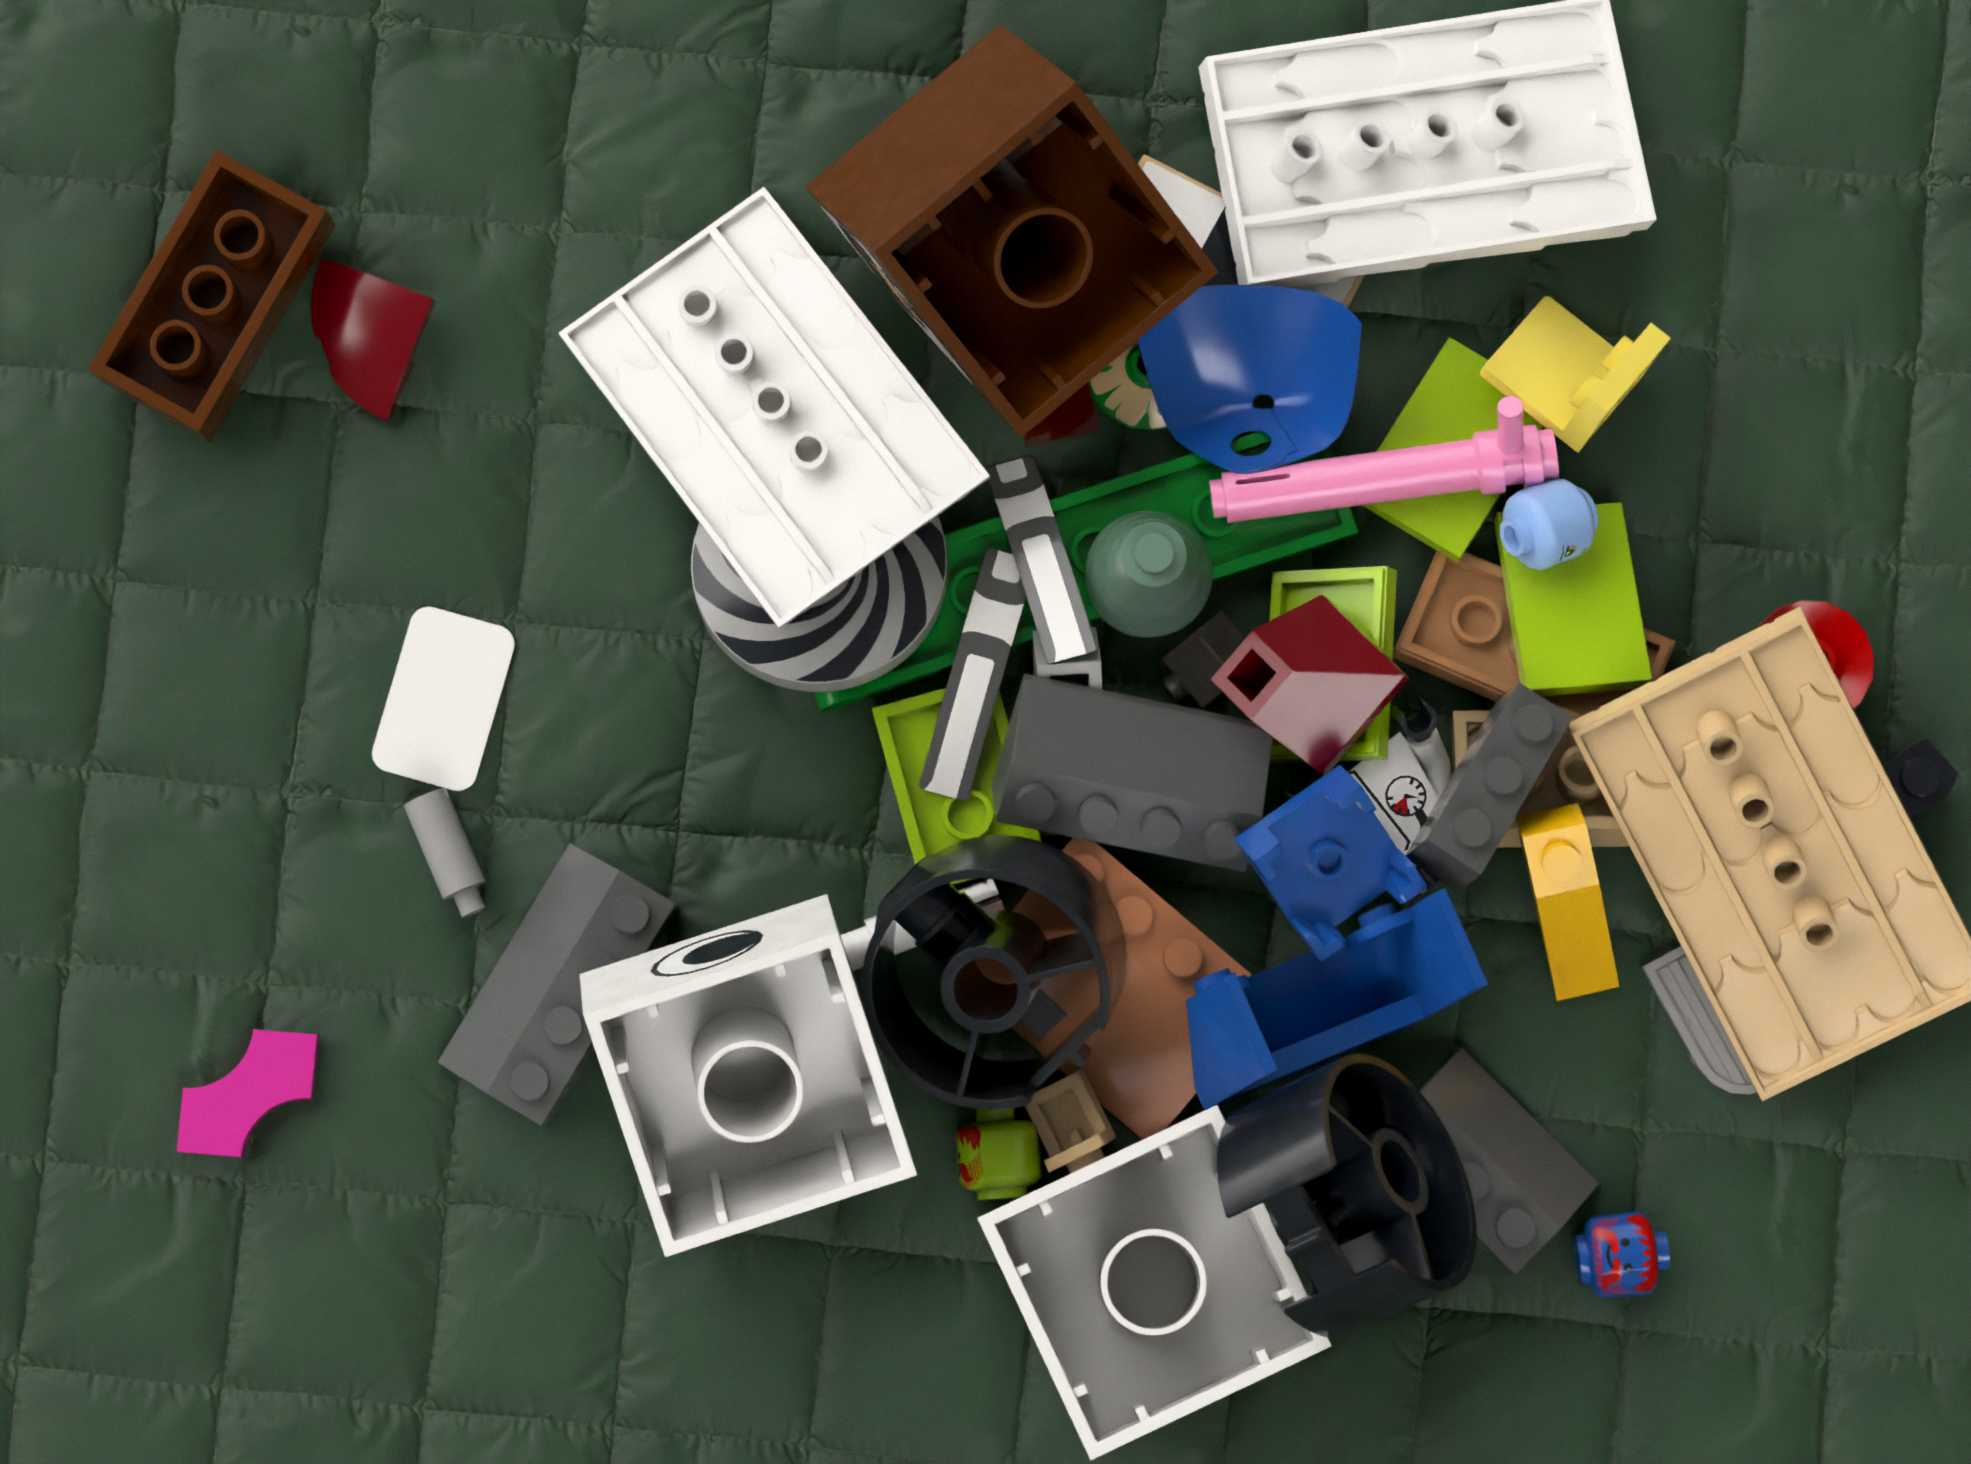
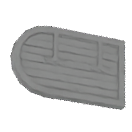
[1641,946,1757,1095]

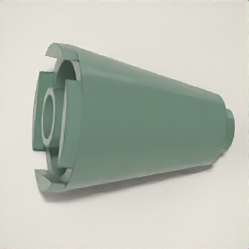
[1085,511,1213,638]

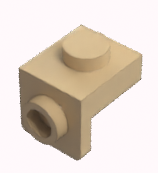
[1024,1069,1117,1174]

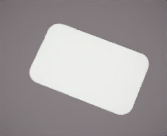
[372,607,515,791]

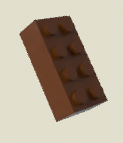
[88,150,336,443]

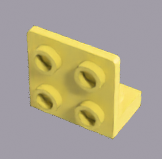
[1480,296,1671,453]

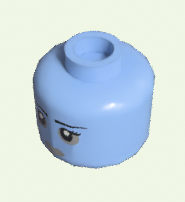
[1500,478,1598,570]

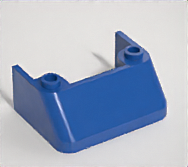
[1186,888,1488,1111]

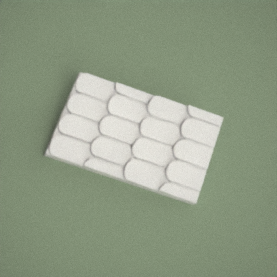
[1198,0,1657,288]
[559,187,990,629]

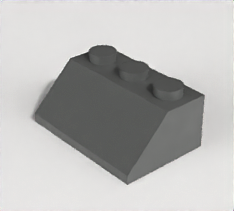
[1419,1047,1599,1275]

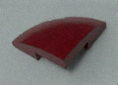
[311,258,436,423]

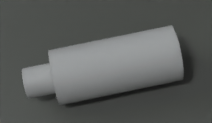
[404,788,486,918]

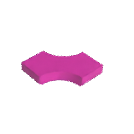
[177,1029,320,1158]

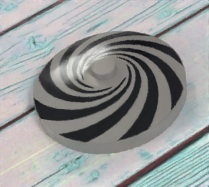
[691,516,948,692]

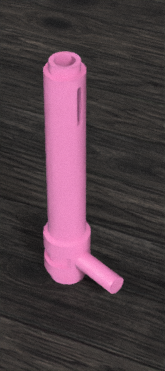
[1209,396,1559,523]

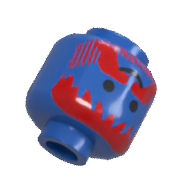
[1573,1211,1670,1300]

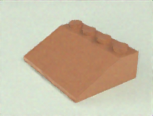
[975,837,1252,1140]

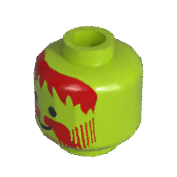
[955,1108,1042,1201]

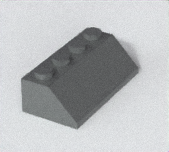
[992,674,1273,872]
[437,843,680,1128]

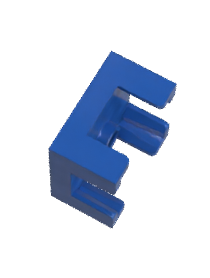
[1234,765,1428,962]

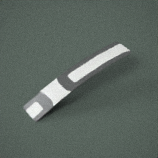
[986,456,1097,664]
[919,548,1026,801]

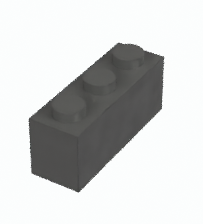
[1405,682,1573,892]

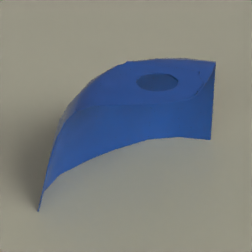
[1137,285,1362,474]

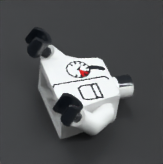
[1265,694,1452,894]

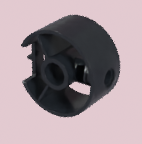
[862,835,1127,1110]
[1217,1053,1477,1338]

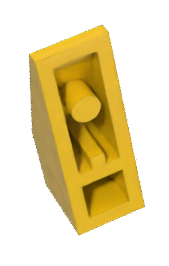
[1515,803,1619,1001]

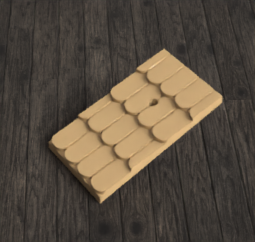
[1569,607,1971,1101]

